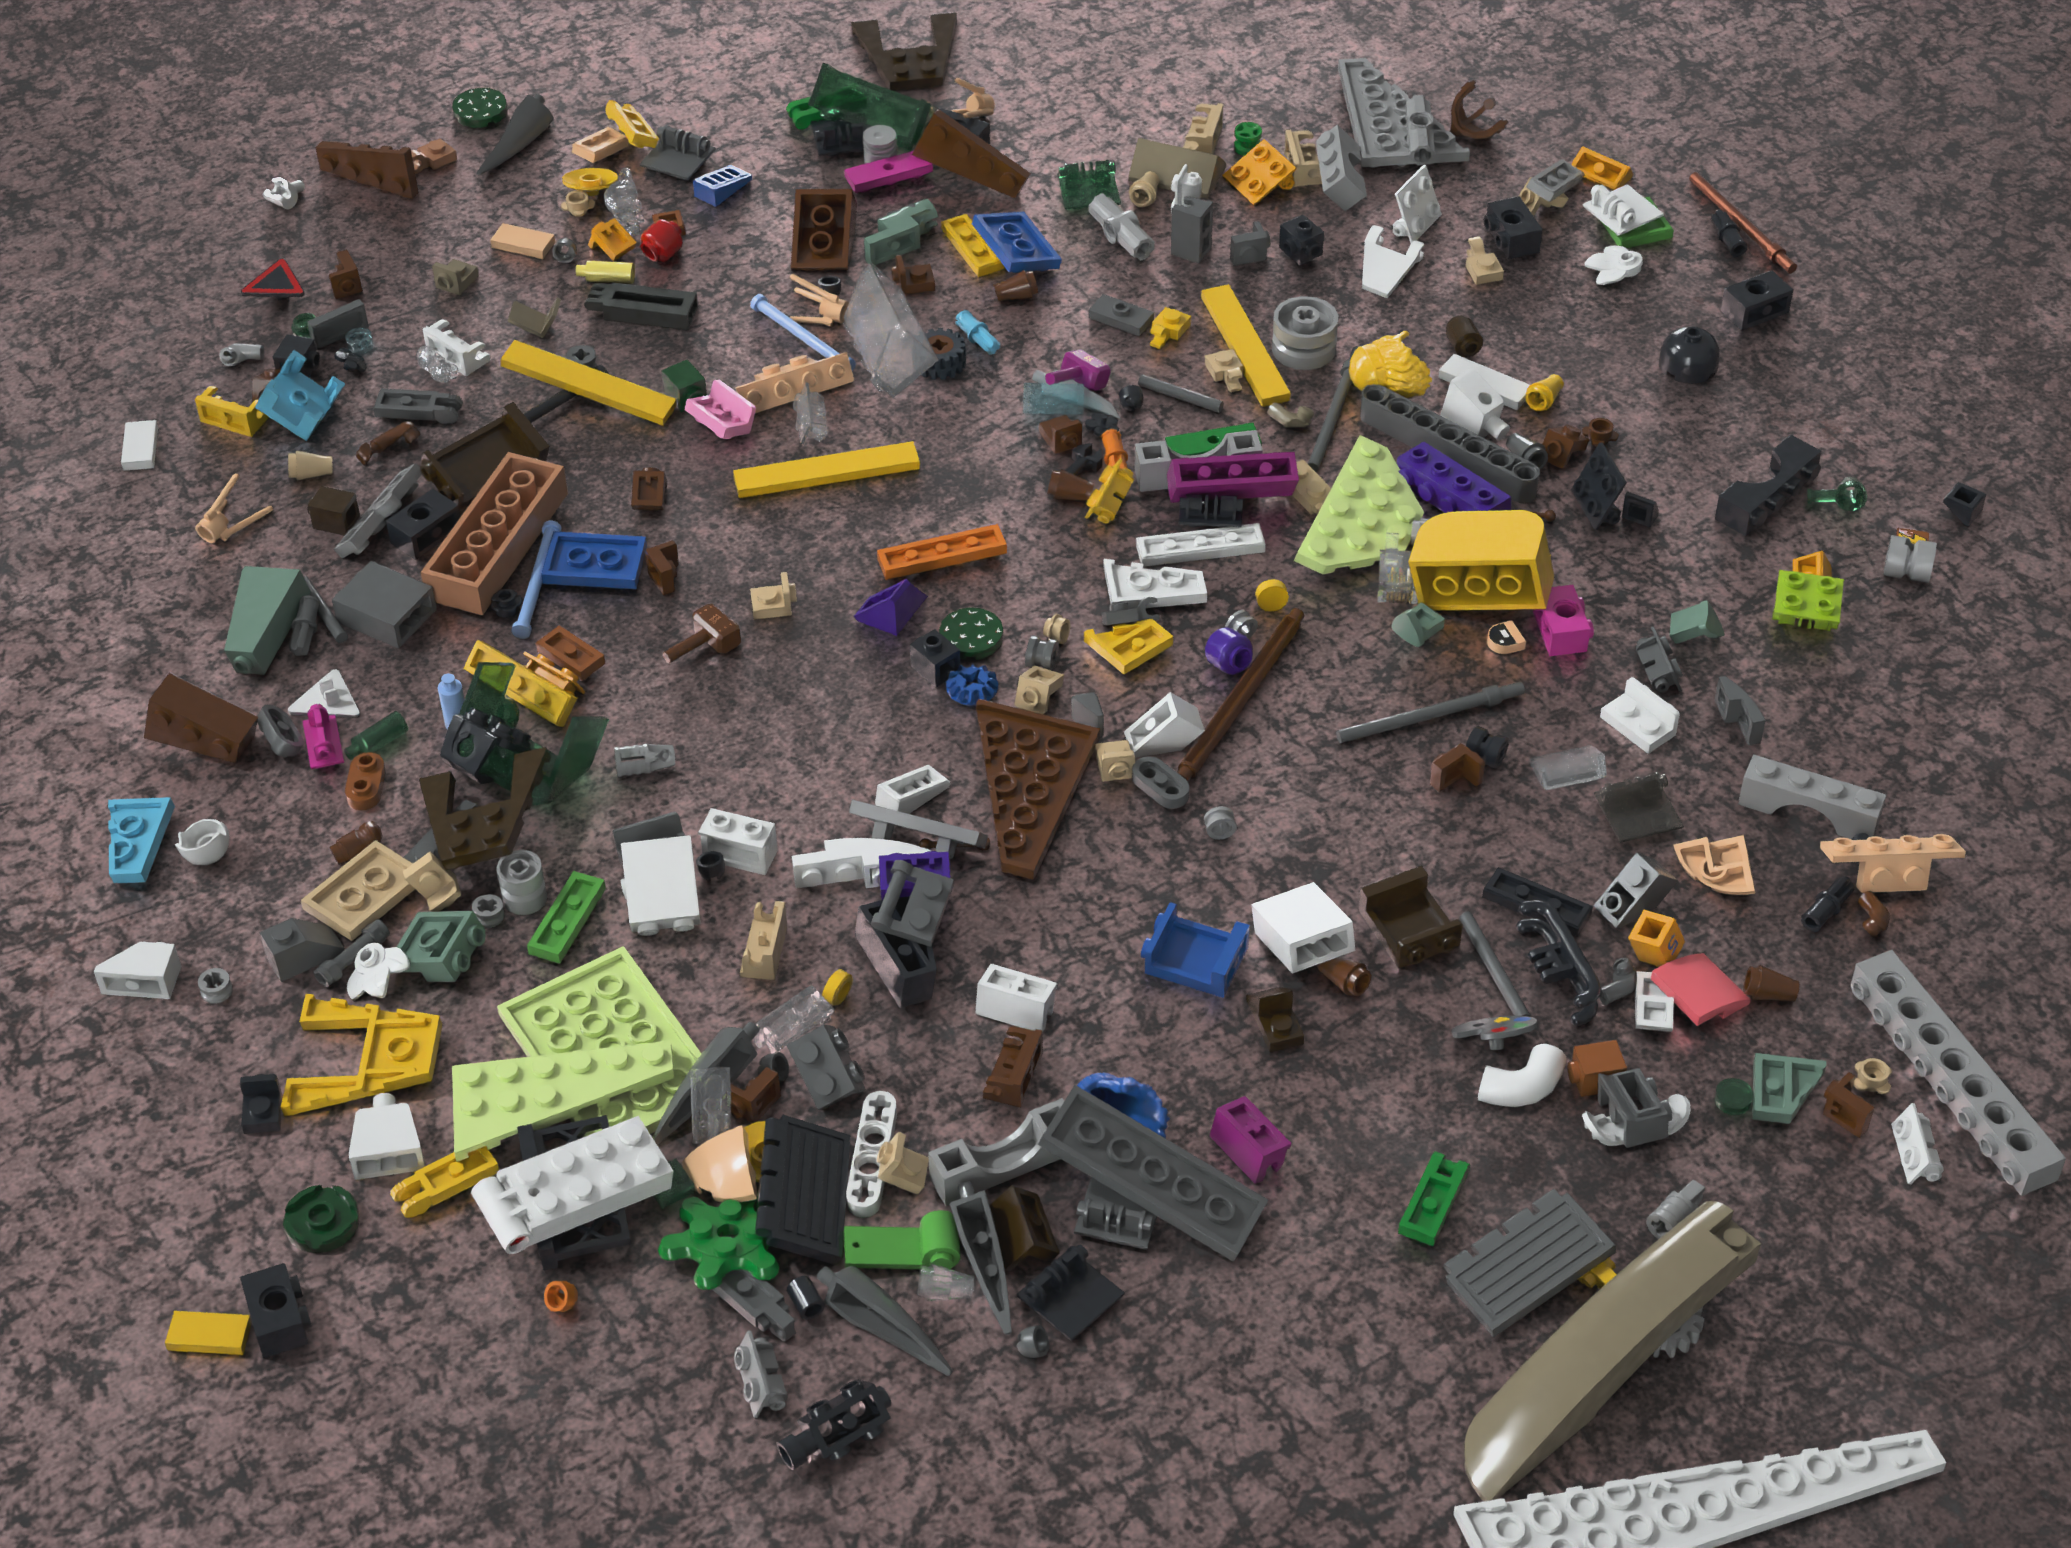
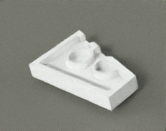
[1104,559,1207,608]

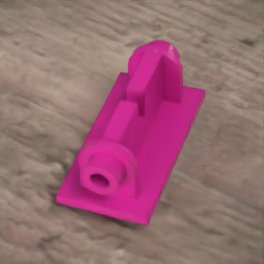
[302,704,344,769]

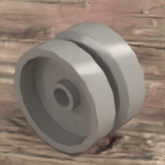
[1272,296,1338,370]

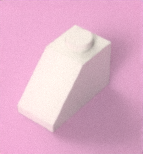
[1124,692,1205,758]
[94,942,182,999]

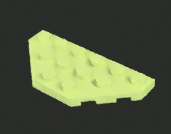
[1294,435,1424,574]

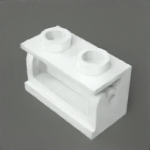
[698,808,778,875]

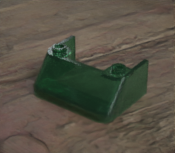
[808,62,938,151]
[459,662,609,805]

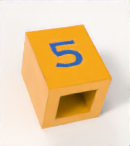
[1628,910,1685,967]

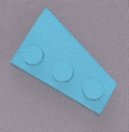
[108,797,175,883]

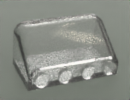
[843,263,938,398]

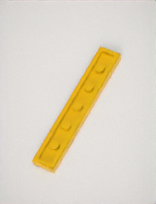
[1201,284,1291,407]
[501,340,677,426]
[733,441,920,498]

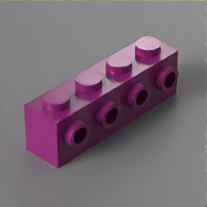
[1167,452,1299,503]

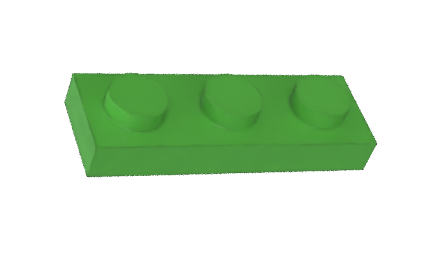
[527,871,606,964]

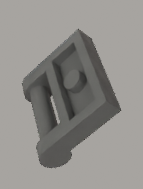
[871,860,954,947]

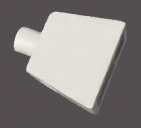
[1440,367,1510,441]
[349,1093,425,1180]

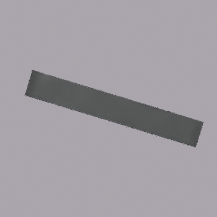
[1360,384,1540,504]

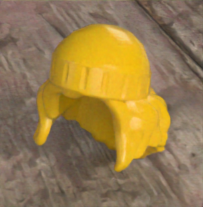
[1349,331,1432,398]

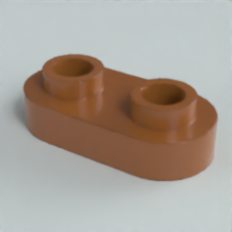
[345,752,386,810]

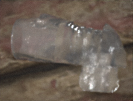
[416,346,459,383]

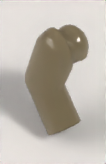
[1268,403,1314,428]

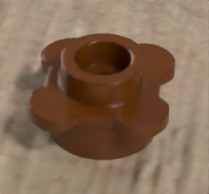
[1582,418,1619,447]

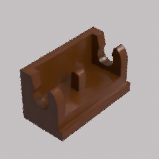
[983,1026,1043,1108]

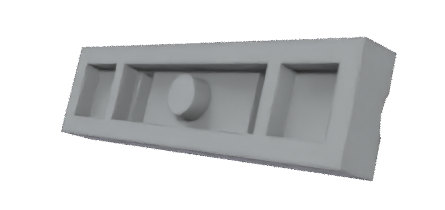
[849,800,988,859]

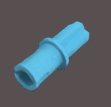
[955,310,1000,355]

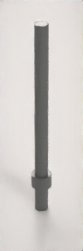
[1308,346,1359,472]
[1336,681,1525,743]

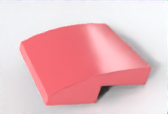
[1651,953,1751,1026]

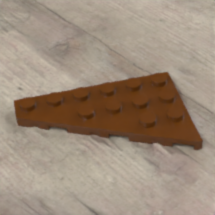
[976,699,1100,880]

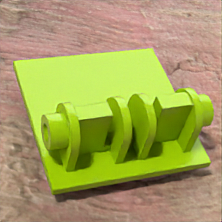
[1772,570,1844,632]

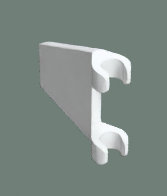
[1362,225,1424,298]

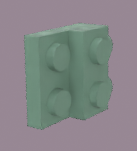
[397,911,486,982]

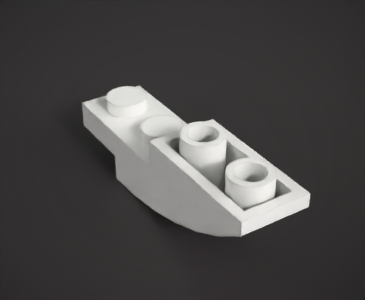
[792,838,931,889]

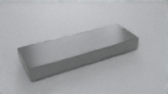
[1526,159,1584,202]

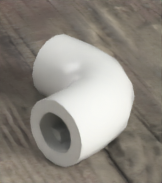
[1478,1044,1567,1107]

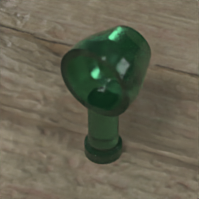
[1807,476,1867,511]

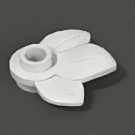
[1584,245,1643,285]
[347,943,410,1001]

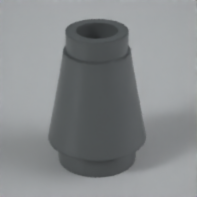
[1506,433,1548,470]

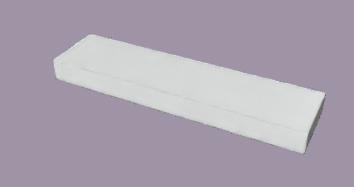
[1136,523,1266,567]

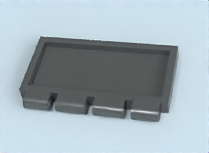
[1443,1189,1616,1338]

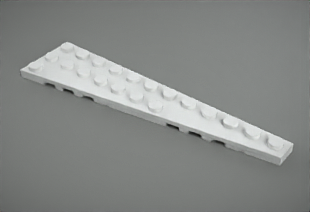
[1453,1430,1946,1548]

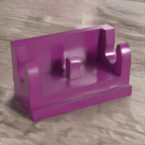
[1209,1096,1292,1184]

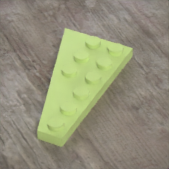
[452,1040,674,1162]

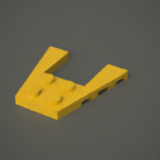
[280,994,443,1116]

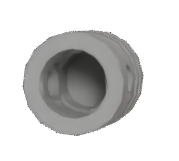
[863,125,897,164]

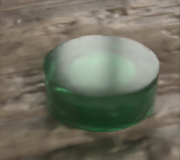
[1714,1078,1753,1115]

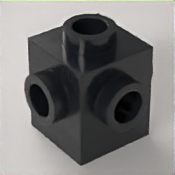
[1279,215,1325,265]

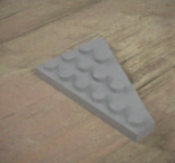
[1338,58,1470,168]

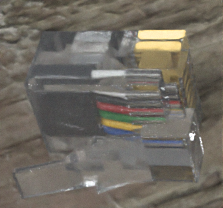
[1377,533,1418,604]

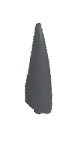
[476,94,554,175]
[653,1022,760,1145]
[950,1181,1012,1335]
[817,1266,953,1376]

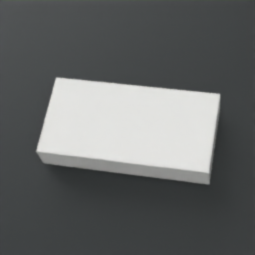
[121,420,158,471]

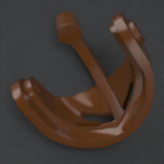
[1450,79,1509,139]

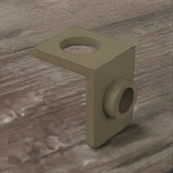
[507,297,561,338]

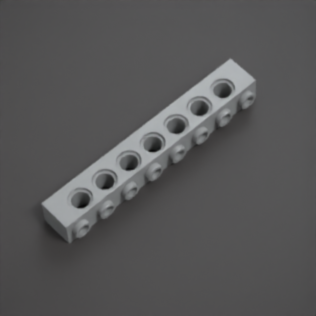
[1850,950,2066,1196]

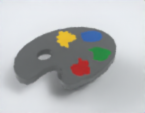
[1452,1016,1538,1050]

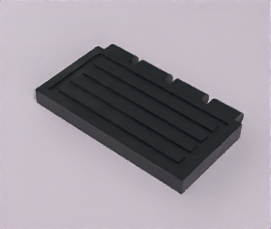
[755,1115,851,1265]

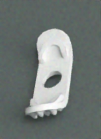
[1582,1094,1691,1146]

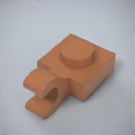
[411,138,457,174]

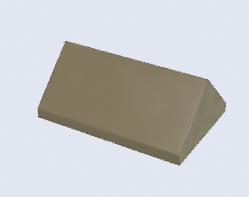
[1128,138,1226,199]

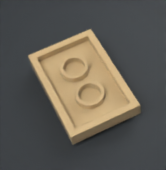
[301,840,415,941]

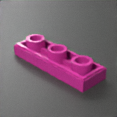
[844,151,933,193]

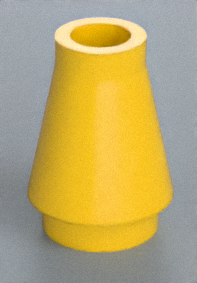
[1525,374,1564,411]

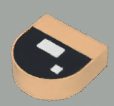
[1487,620,1526,654]

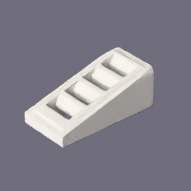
[875,765,950,814]

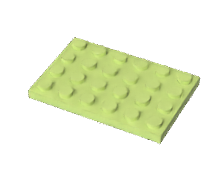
[497,946,724,1138]

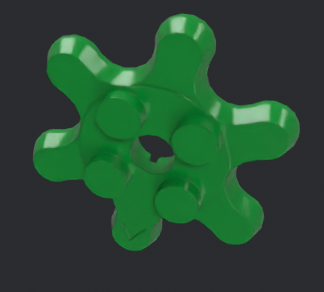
[658,1191,779,1290]

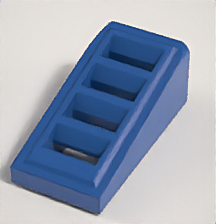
[693,165,752,207]

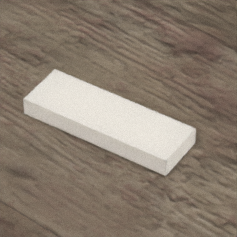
[1438,354,1530,410]

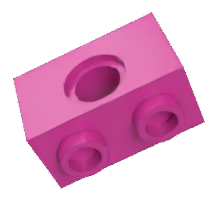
[1533,584,1594,656]

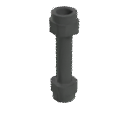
[314,919,390,987]

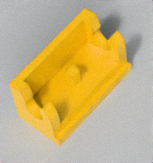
[195,386,269,437]

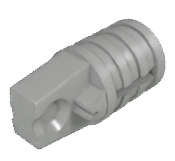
[614,743,675,777]
[1646,1180,1705,1239]

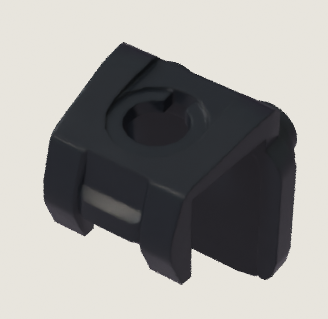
[440,707,532,784]

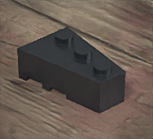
[854,896,937,1008]

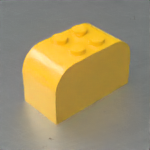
[1408,510,1554,611]

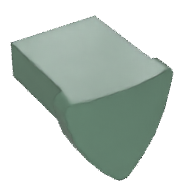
[1670,600,1725,644]
[1391,602,1445,647]

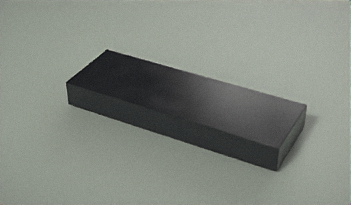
[1482,867,1593,937]

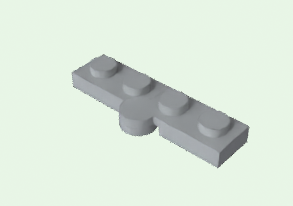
[333,463,422,558]

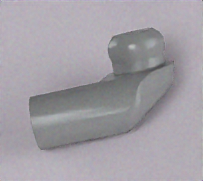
[219,343,264,366]

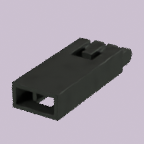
[584,283,698,330]

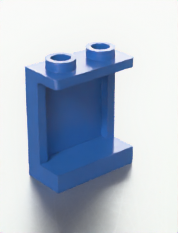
[1141,902,1250,998]

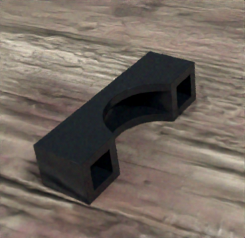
[1715,434,1821,536]

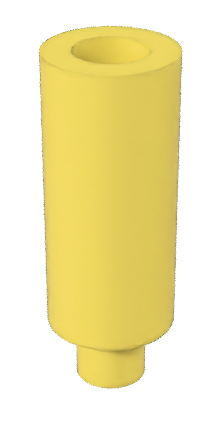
[576,261,635,284]

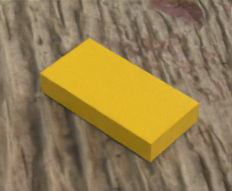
[165,1311,252,1355]

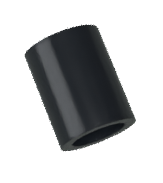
[786,1276,825,1320]

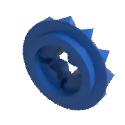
[946,663,998,705]

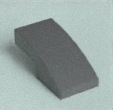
[1715,676,1766,745]

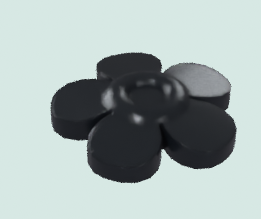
[334,348,367,372]
[1085,413,1120,437]

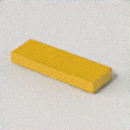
[941,214,1004,277]

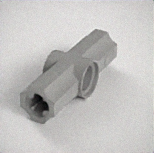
[1406,95,1435,165]
[1089,194,1155,261]

